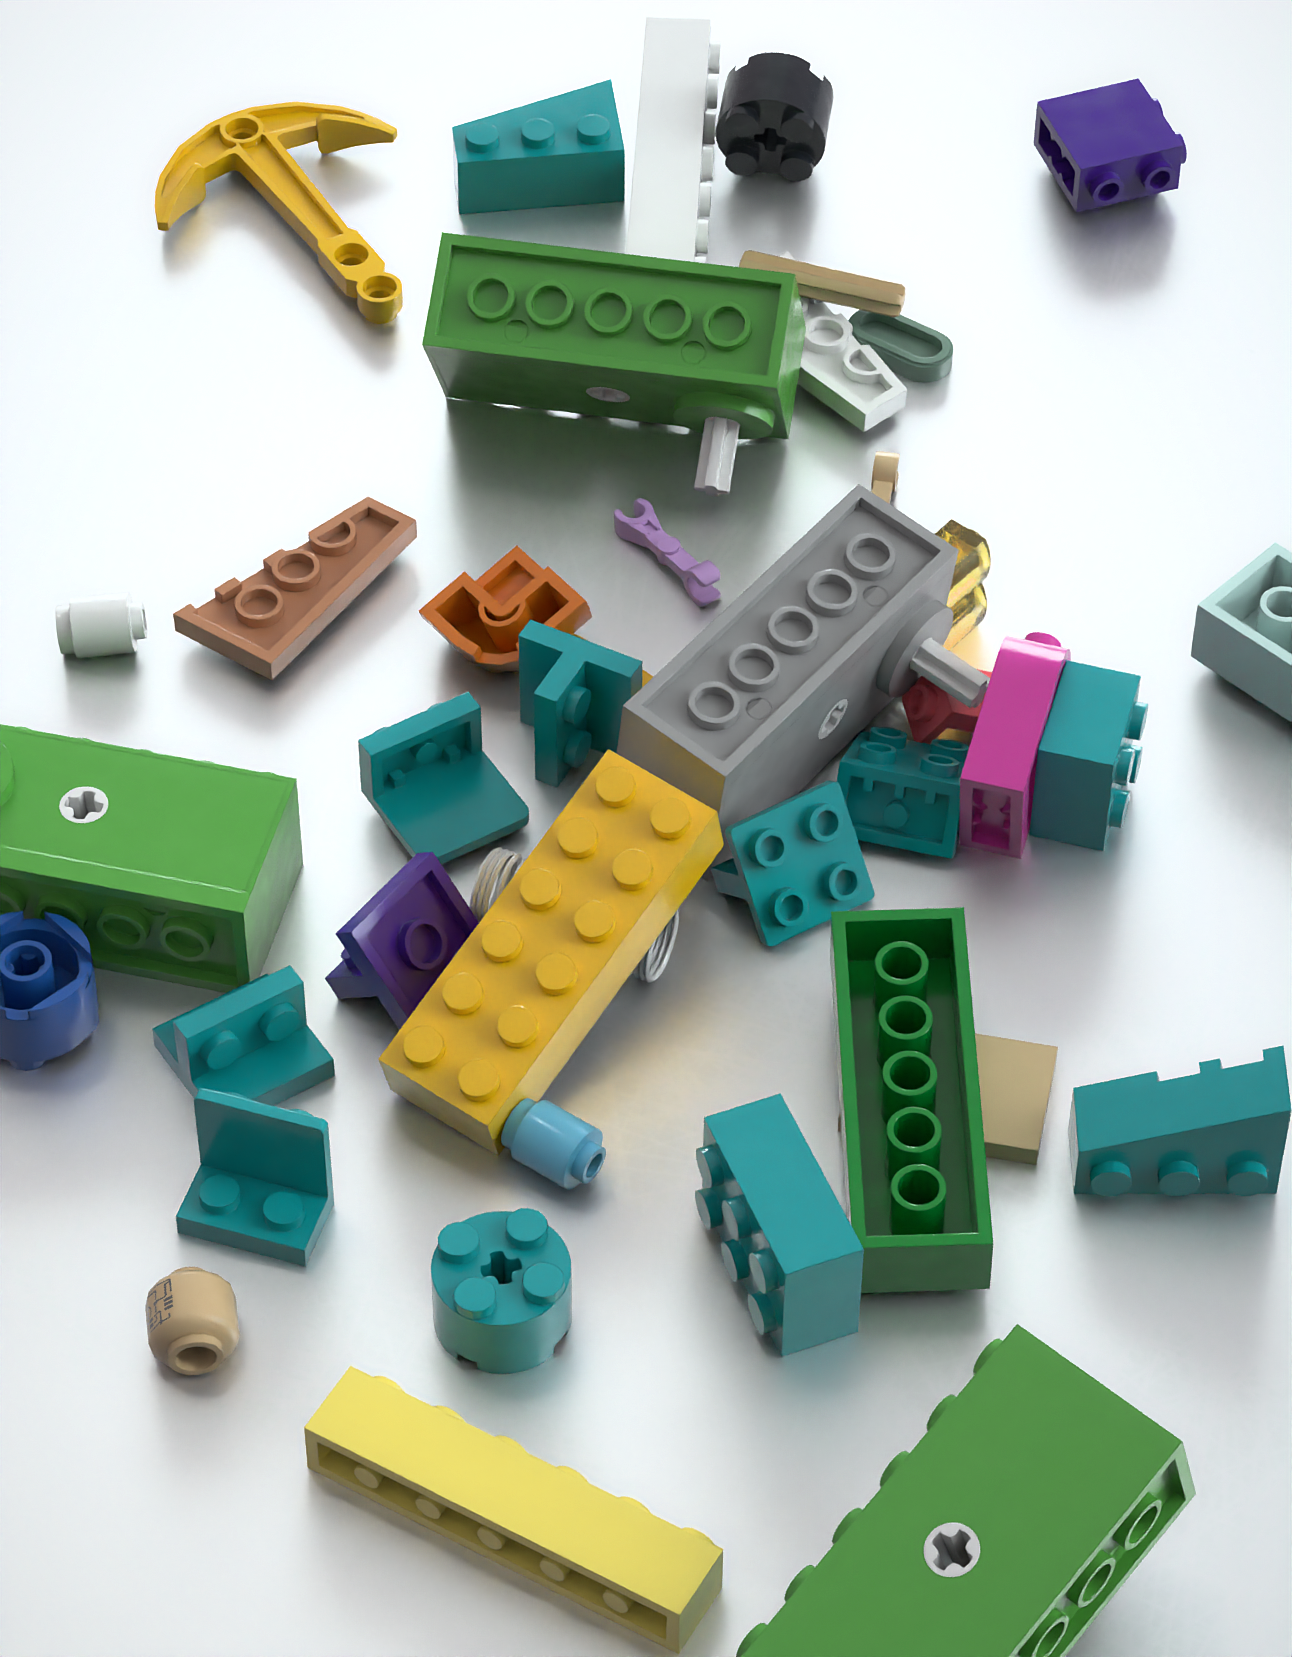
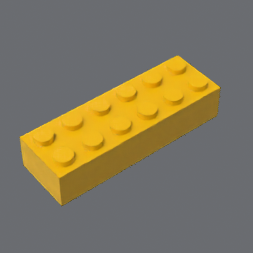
[378,749,724,1156]

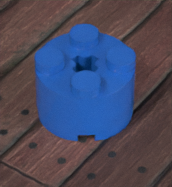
[0,911,99,1071]

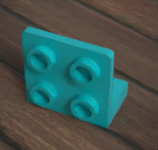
[836,727,969,859]
[176,1088,334,1267]

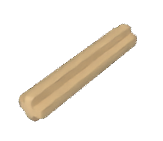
[739,250,906,318]

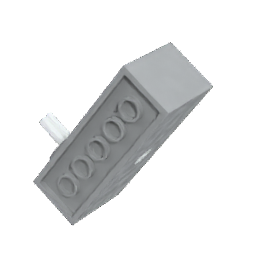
[617,484,990,882]

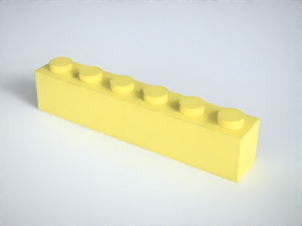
[304,1366,723,1654]

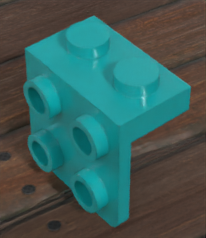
[358,692,529,864]

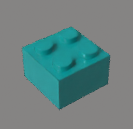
[1029,660,1149,851]

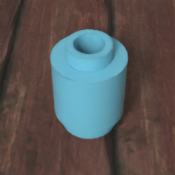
[501,1098,606,1190]

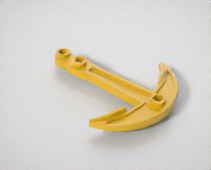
[154,101,403,324]

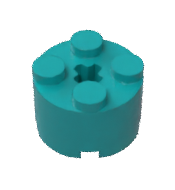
[431,1208,572,1374]

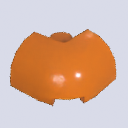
[419,546,592,673]

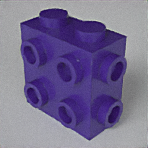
[1033,78,1187,212]

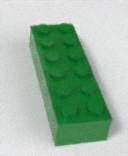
[830,907,993,1293]

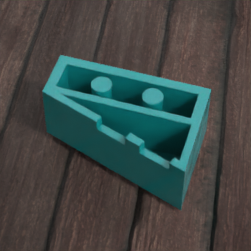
[452,79,625,215]
[1068,1045,1292,1196]

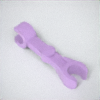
[614,498,721,607]

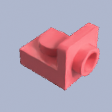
[902,669,992,744]

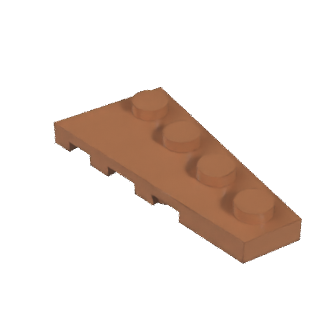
[173,496,417,680]

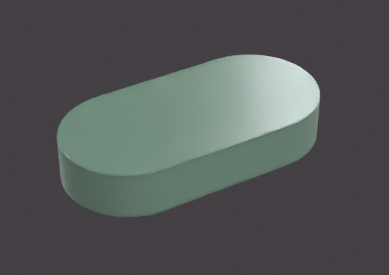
[848,310,954,383]

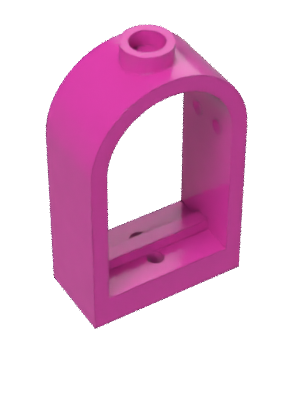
[959,632,1071,859]

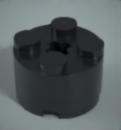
[715,52,834,181]

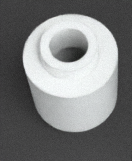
[55,591,147,659]

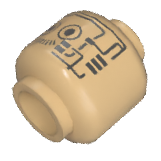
[145,1267,240,1375]

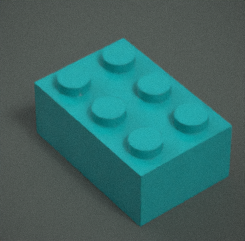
[695,1093,864,1357]

